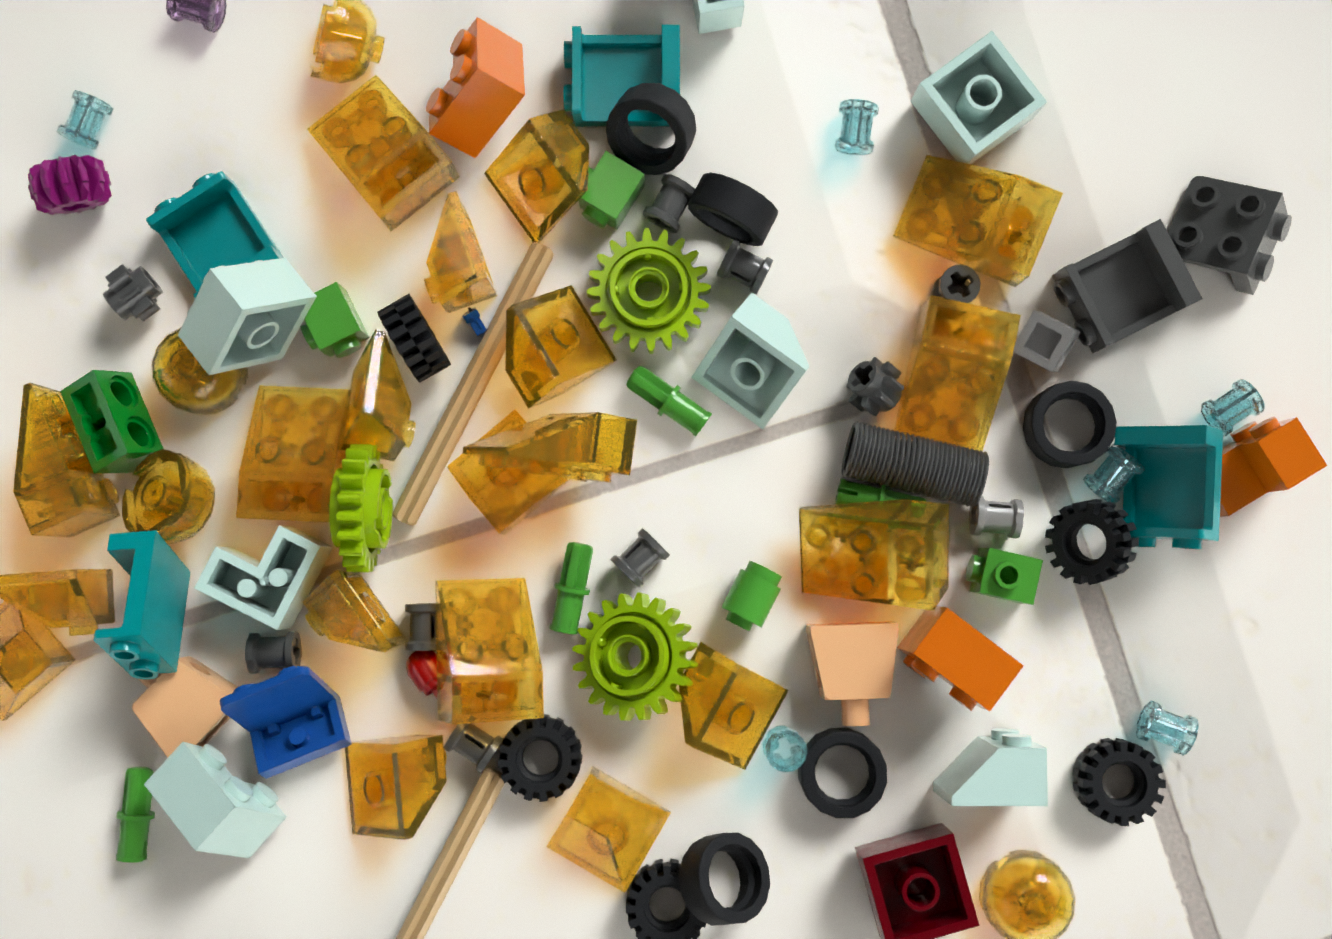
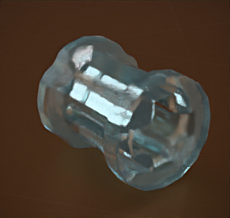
[56,90,114,150]
[835,99,879,155]
[1201,379,1265,437]
[1083,444,1145,504]
[1136,701,1199,756]
[762,725,807,772]

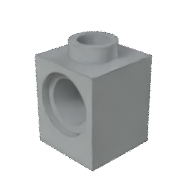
[1011,310,1081,372]

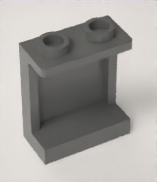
[1052,219,1203,354]

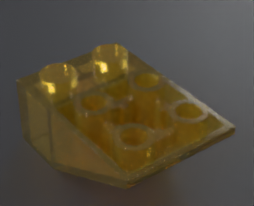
[307,75,460,232]
[893,155,1063,287]
[894,295,1021,451]
[13,382,121,537]
[236,385,350,523]
[462,412,637,483]
[799,499,949,611]
[435,578,544,725]

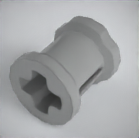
[968,496,1024,539]

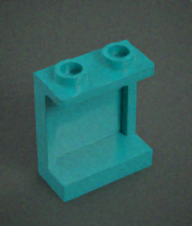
[564,25,680,127]
[146,171,284,298]
[1114,425,1223,549]
[93,530,191,679]

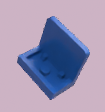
[219,666,352,779]

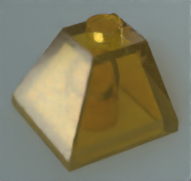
[484,109,589,243]
[424,191,498,313]
[505,285,617,409]
[340,329,416,462]
[447,409,573,535]
[0,569,115,636]
[302,569,409,653]
[0,592,76,721]
[679,642,789,770]
[345,734,447,840]
[546,766,671,893]

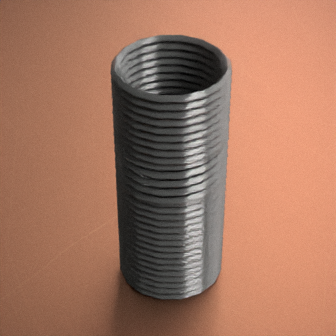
[841,421,989,508]

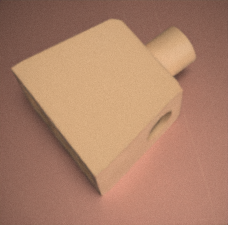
[806,621,899,726]
[132,656,238,758]

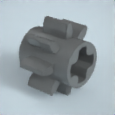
[103,264,163,322]
[846,357,904,416]

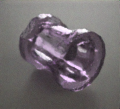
[166,0,227,33]

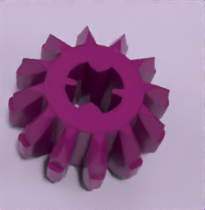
[27,155,112,215]

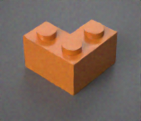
[426,17,525,158]
[1220,416,1328,517]
[897,605,1024,712]

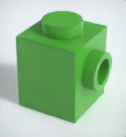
[576,151,645,230]
[300,282,370,358]
[966,548,1043,605]

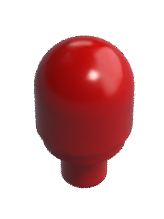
[406,650,458,708]

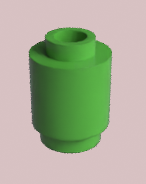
[722,561,782,632]

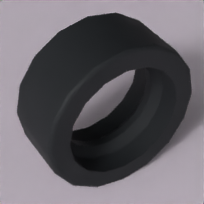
[605,83,696,175]
[688,172,778,246]
[1023,381,1117,469]
[798,727,887,818]
[679,832,770,926]

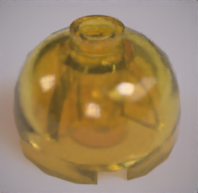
[309,0,385,84]
[151,327,248,415]
[122,449,215,544]
[979,849,1076,939]

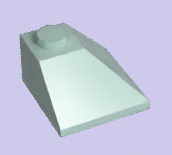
[691,293,809,429]

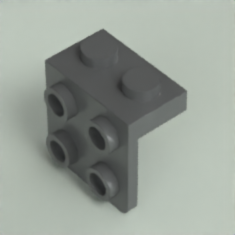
[1168,176,1292,295]

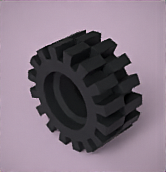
[377,294,451,383]
[1045,499,1139,585]
[497,714,583,802]
[1072,738,1166,826]
[626,859,707,939]

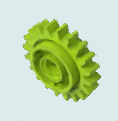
[587,228,711,354]
[329,444,393,573]
[572,592,698,721]

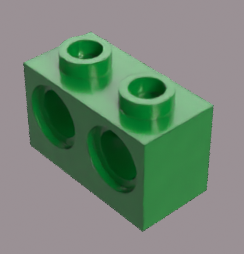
[60,370,165,474]

